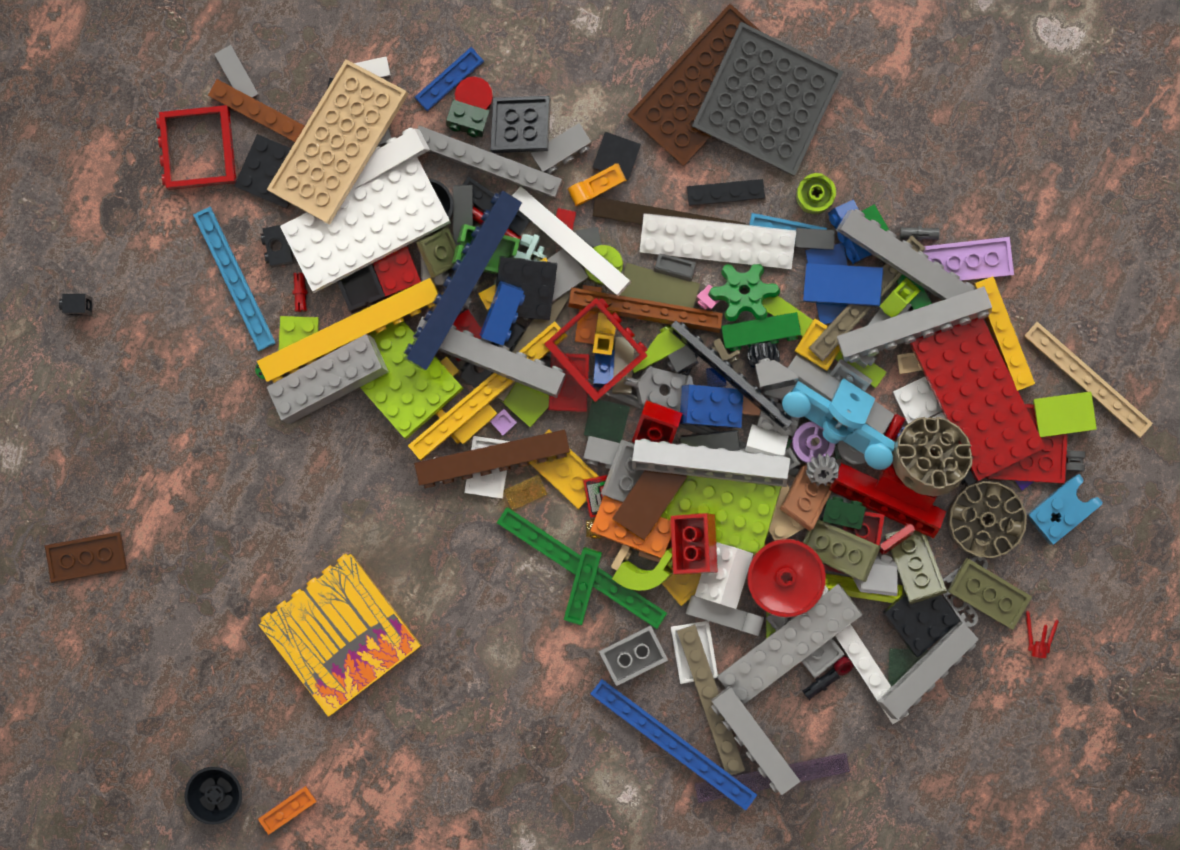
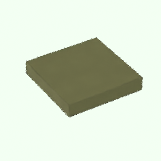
[416,227,456,278]

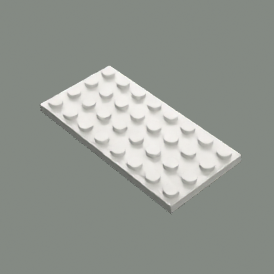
[280,157,451,293]

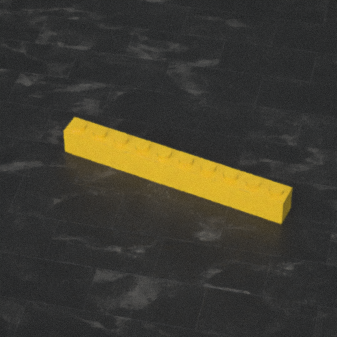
[257,278,439,383]

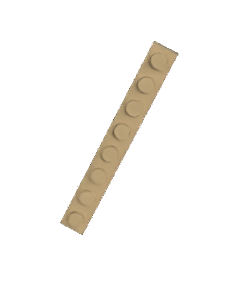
[1023,322,1153,438]

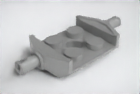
[624,366,694,412]

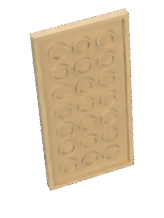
[267,59,409,225]

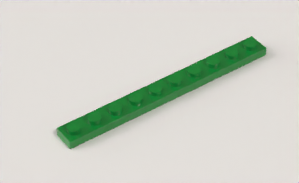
[497,507,667,629]

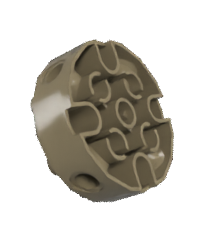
[892,417,972,496]
[947,481,1027,558]

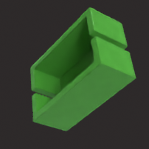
[452,224,520,275]

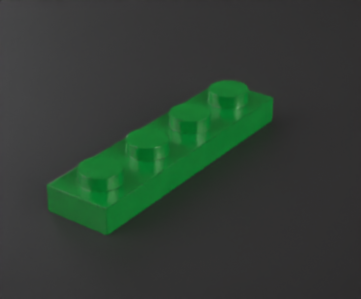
[564,547,602,625]

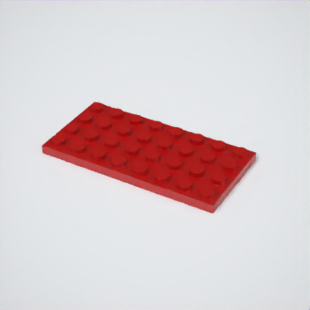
[910,318,1046,481]

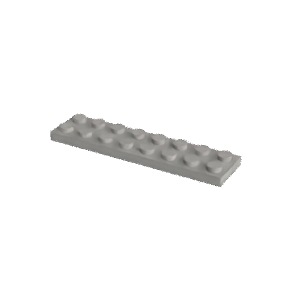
[717,583,863,705]

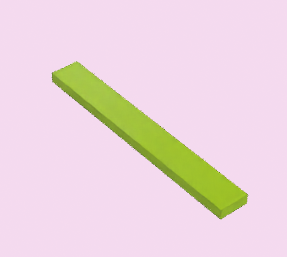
[762,296,887,388]

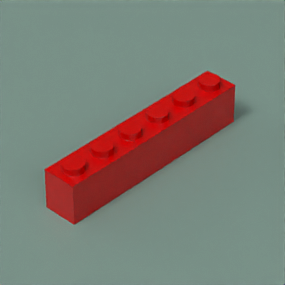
[829,463,947,539]

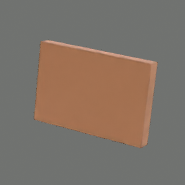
[780,463,832,531]

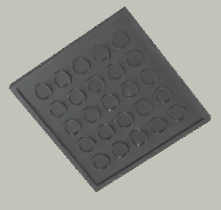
[691,22,843,176]

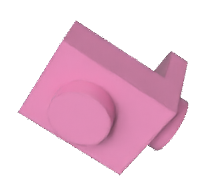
[696,285,720,311]

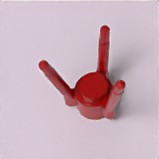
[1026,611,1059,658]

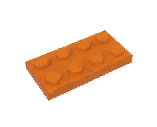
[590,496,671,559]

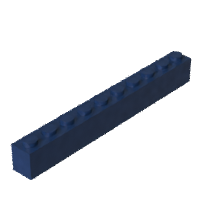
[404,191,523,370]

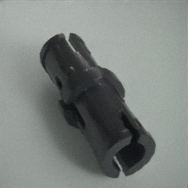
[802,668,840,701]

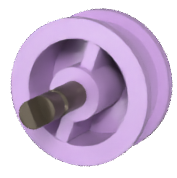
[792,421,835,463]

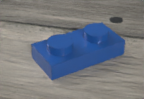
[593,350,615,387]

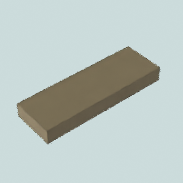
[612,337,635,395]

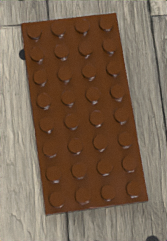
[627,4,760,167]

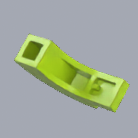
[612,548,673,591]

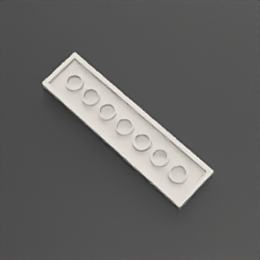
[640,214,796,269]

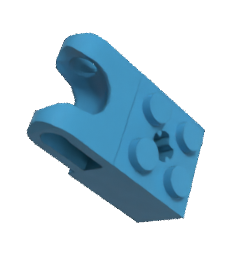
[1027,474,1103,545]

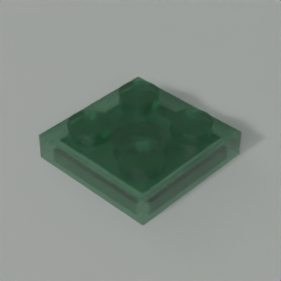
[584,399,630,443]

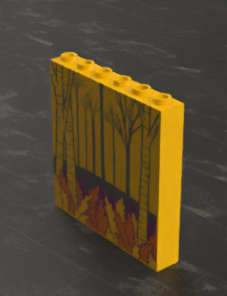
[258,554,422,717]

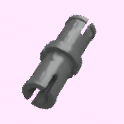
[900,226,939,241]

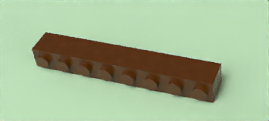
[414,429,570,489]

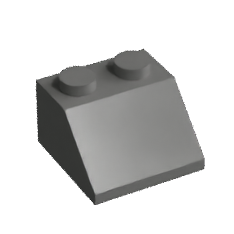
[755,358,799,392]
[852,555,898,596]

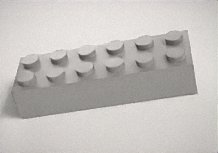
[267,334,389,424]

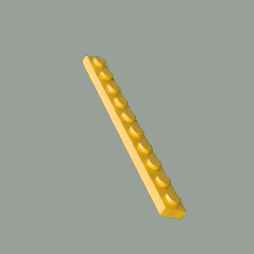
[408,321,567,461]

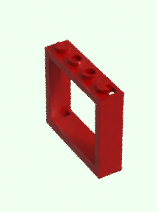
[156,105,236,190]
[544,297,648,402]

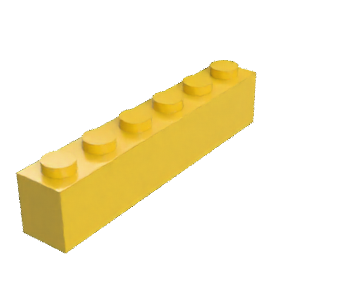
[973,277,1035,391]

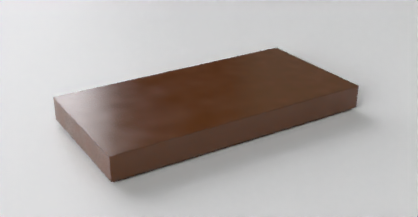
[612,470,688,541]
[44,531,128,583]

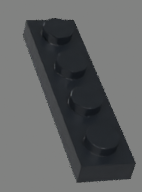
[462,176,531,236]
[687,179,765,206]

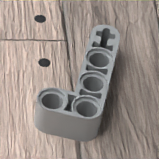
[686,595,764,636]

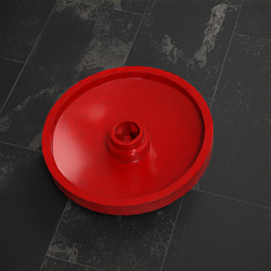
[747,539,826,617]

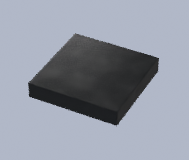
[592,132,641,180]

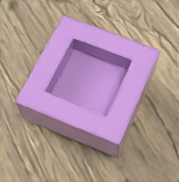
[490,409,517,436]

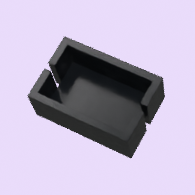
[337,264,387,313]

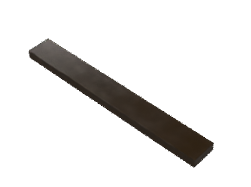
[592,197,746,225]

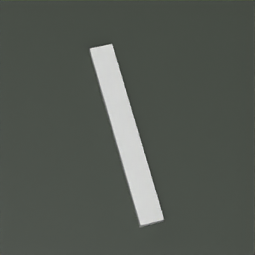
[512,186,631,296]

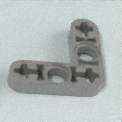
[942,557,988,627]

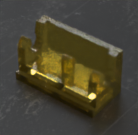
[504,475,547,510]

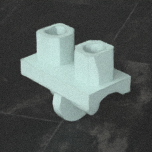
[513,234,547,260]

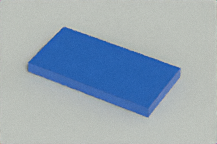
[805,243,848,325]
[803,263,884,307]

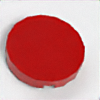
[455,76,493,110]

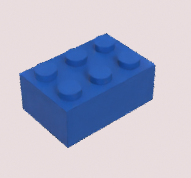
[679,385,743,429]

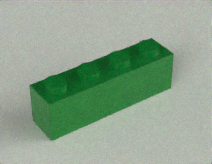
[721,312,801,351]

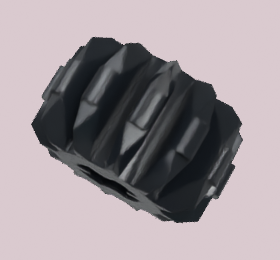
[747,342,780,368]

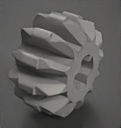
[806,453,839,486]

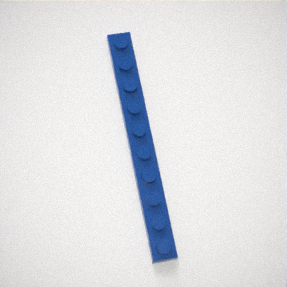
[590,679,757,811]

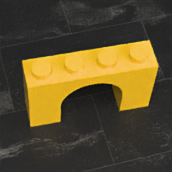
[436,356,497,445]

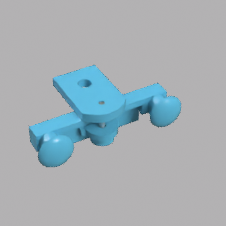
[782,378,895,470]

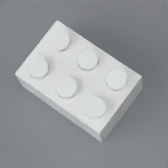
[695,542,753,609]

